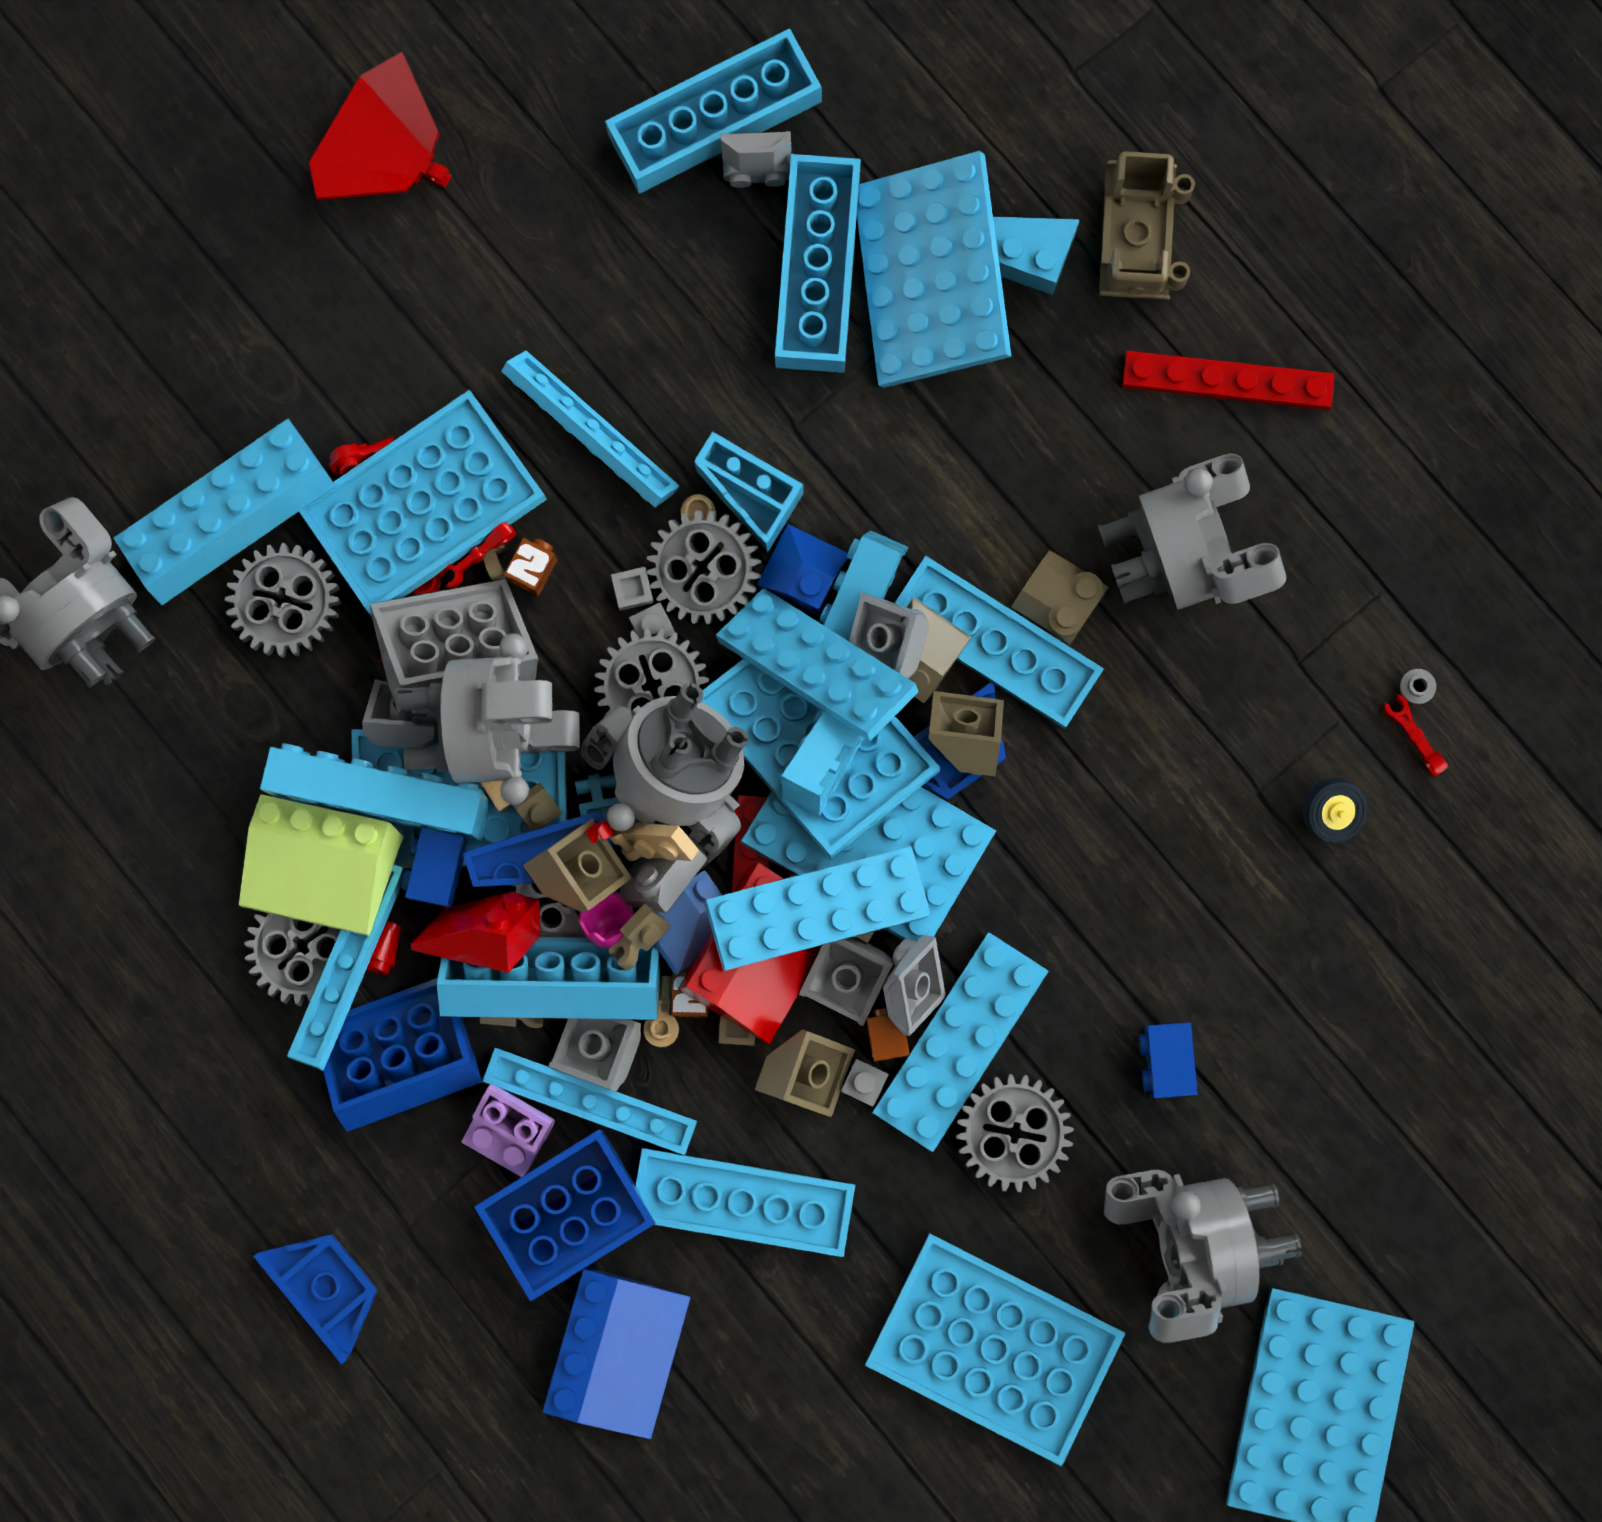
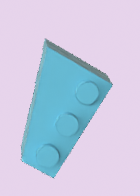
[993,217,1079,295]
[694,432,804,552]
[819,530,908,641]
[779,708,864,817]

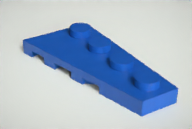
[462,810,613,887]

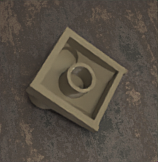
[1011,550,1109,646]

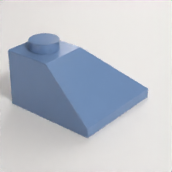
[655,870,722,975]

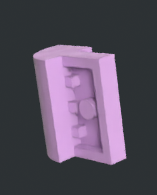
[462,1084,555,1177]

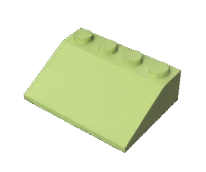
[239,794,403,936]

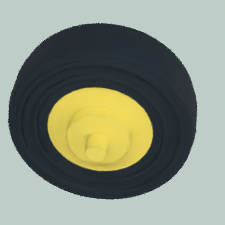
[1302,778,1368,843]

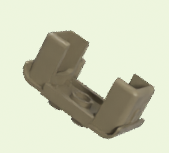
[1099,151,1195,300]

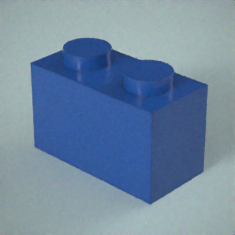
[402,827,468,909]
[1139,1022,1198,1099]

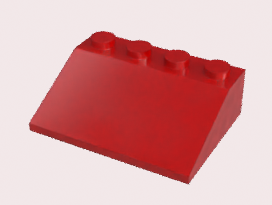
[678,863,822,1044]

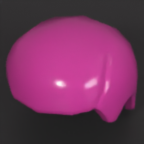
[579,893,634,949]

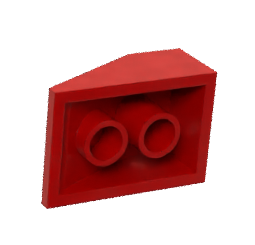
[411,892,541,973]

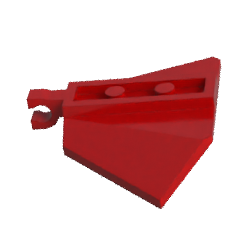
[309,52,451,200]

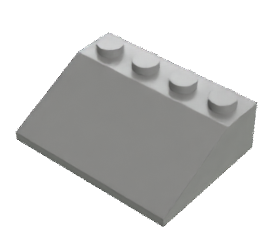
[370,579,538,712]

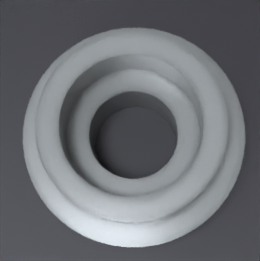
[1400,669,1436,704]

